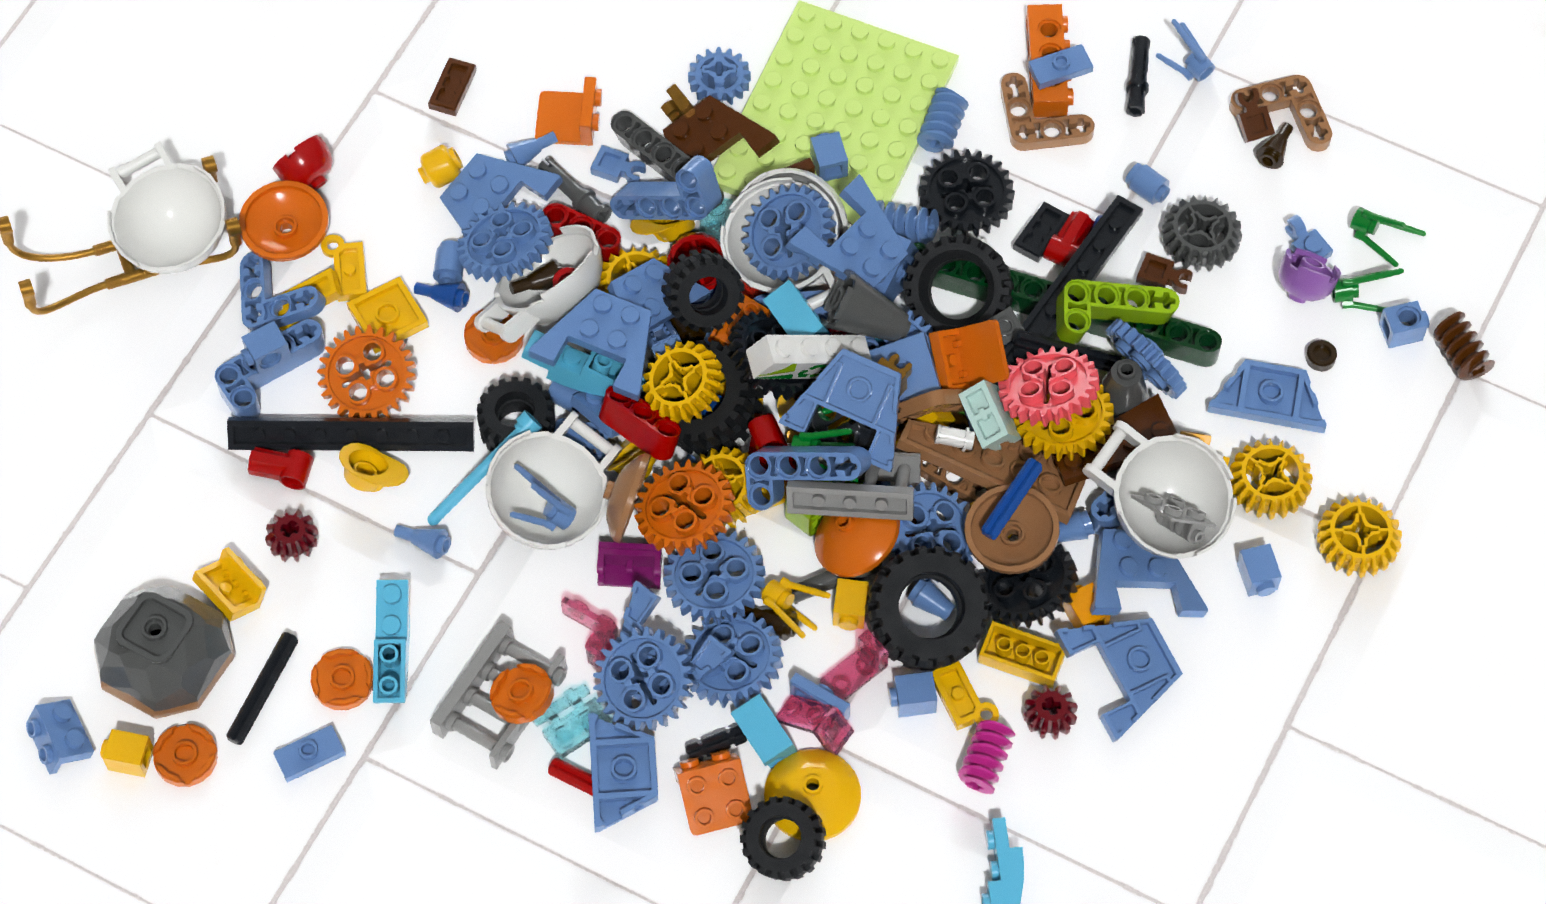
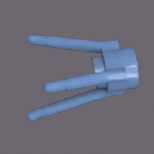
[1156,19,1215,82]
[510,464,576,531]

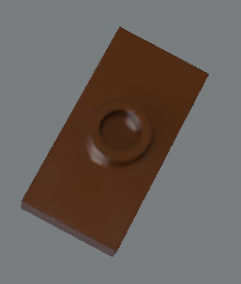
[428,57,477,117]

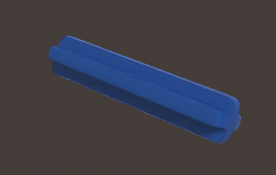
[981,458,1042,540]

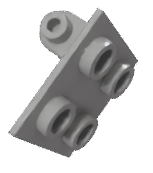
[1131,492,1216,544]

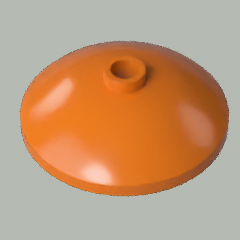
[239,180,329,262]
[814,516,900,578]

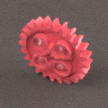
[998,346,1100,427]

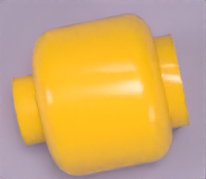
[417,144,463,188]

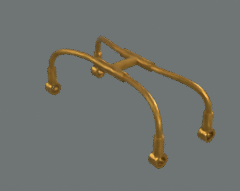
[0,155,242,315]

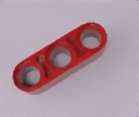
[543,203,622,262]
[599,386,681,460]

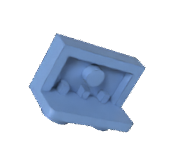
[26,699,94,775]

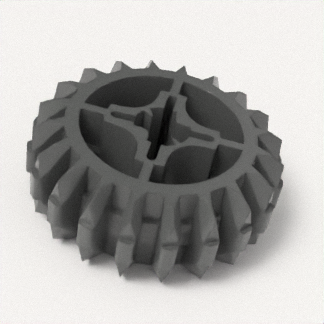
[1161,194,1243,272]

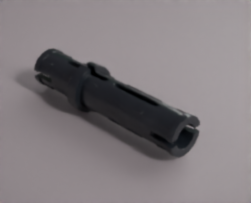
[1126,35,1151,117]

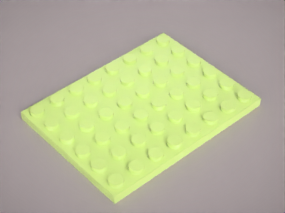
[714,0,959,225]

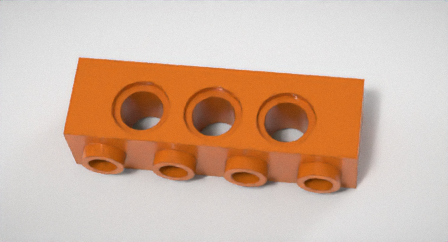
[1026,4,1074,118]

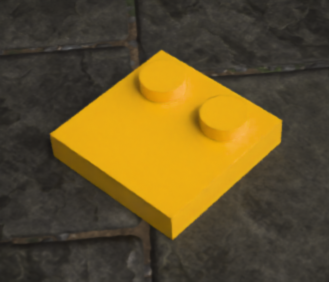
[346,276,429,354]

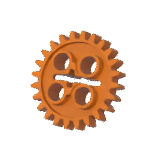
[317,325,417,418]
[634,459,736,556]

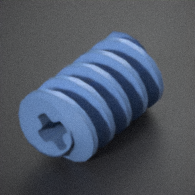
[917,87,969,153]
[877,200,939,244]

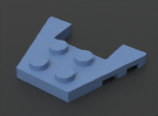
[439,153,563,230]
[785,174,908,288]
[528,288,651,401]
[779,348,902,472]
[1090,529,1208,618]
[616,581,735,705]
[1054,618,1183,743]

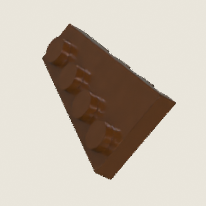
[1053,394,1177,486]

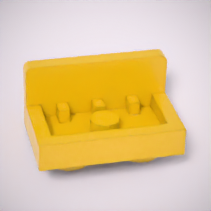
[192,547,266,622]

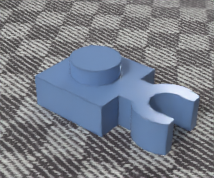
[590,145,646,183]

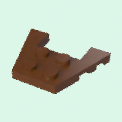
[663,95,780,162]

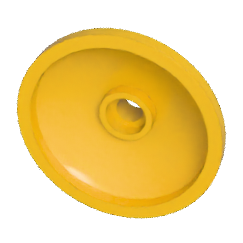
[764,749,861,840]

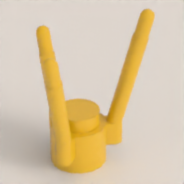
[761,577,831,638]

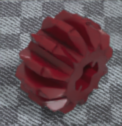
[265,509,319,563]
[1023,684,1078,740]

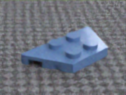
[607,258,710,331]
[1207,359,1327,434]
[588,713,658,833]

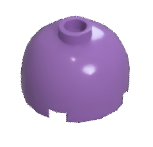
[1278,248,1341,304]

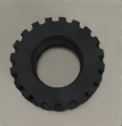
[865,546,991,671]

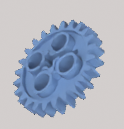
[741,183,837,282]
[457,201,554,283]
[1105,319,1188,399]
[890,482,973,583]
[663,531,766,625]
[681,612,784,708]
[593,626,696,732]

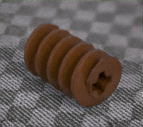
[1433,311,1495,381]

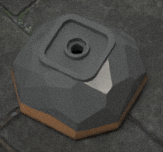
[93,586,235,719]

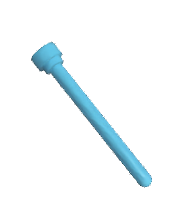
[427,410,542,526]

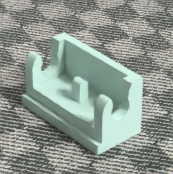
[958,380,1022,451]

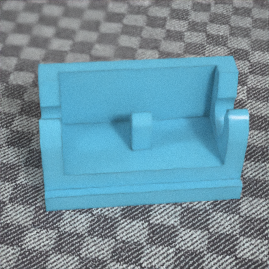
[763,280,831,335]
[730,693,797,769]

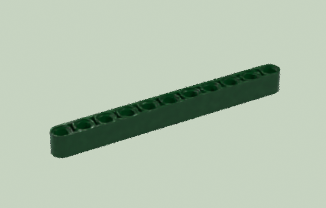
[907,243,1222,367]

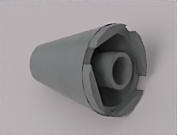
[821,270,911,342]
[1099,359,1150,419]

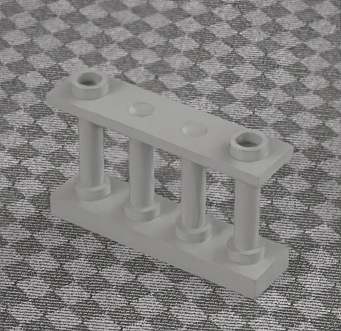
[786,450,921,521]
[429,620,567,770]

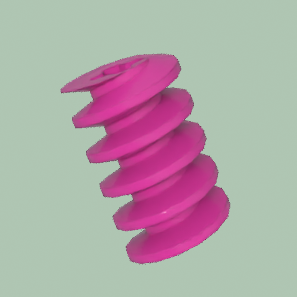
[958,720,1016,795]

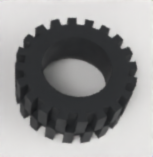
[903,235,1014,332]
[668,340,764,456]

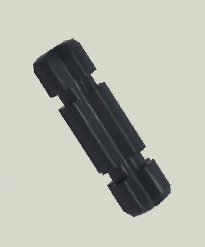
[685,725,747,760]

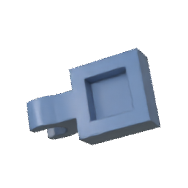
[1284,214,1334,259]

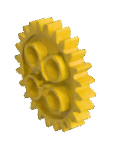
[1013,384,1114,461]

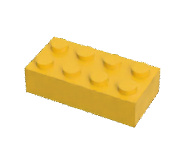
[978,621,1065,689]

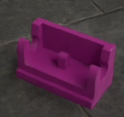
[597,541,663,589]

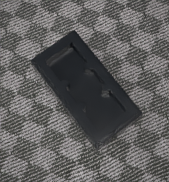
[1013,201,1069,263]

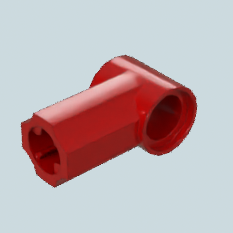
[1043,210,1095,268]
[748,415,784,469]
[247,447,314,490]

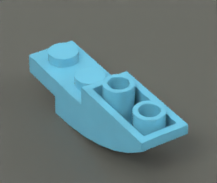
[521,330,646,397]
[373,580,410,704]
[981,817,1024,904]

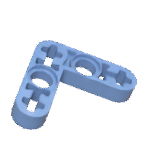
[239,252,326,331]

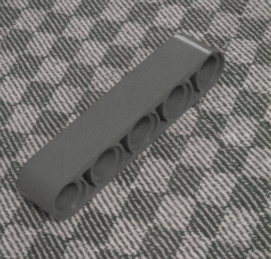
[610,111,724,209]

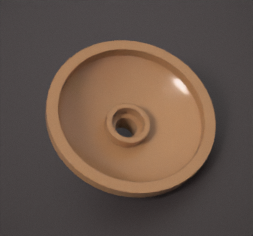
[603,453,651,544]
[965,484,1060,574]

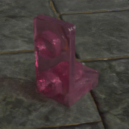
[561,597,618,668]
[820,629,889,701]
[776,695,854,755]

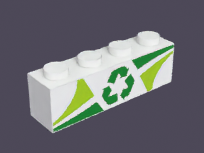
[746,335,872,379]

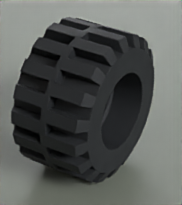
[661,249,745,333]
[477,377,556,452]
[740,796,827,881]

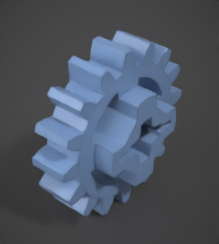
[688,47,751,105]

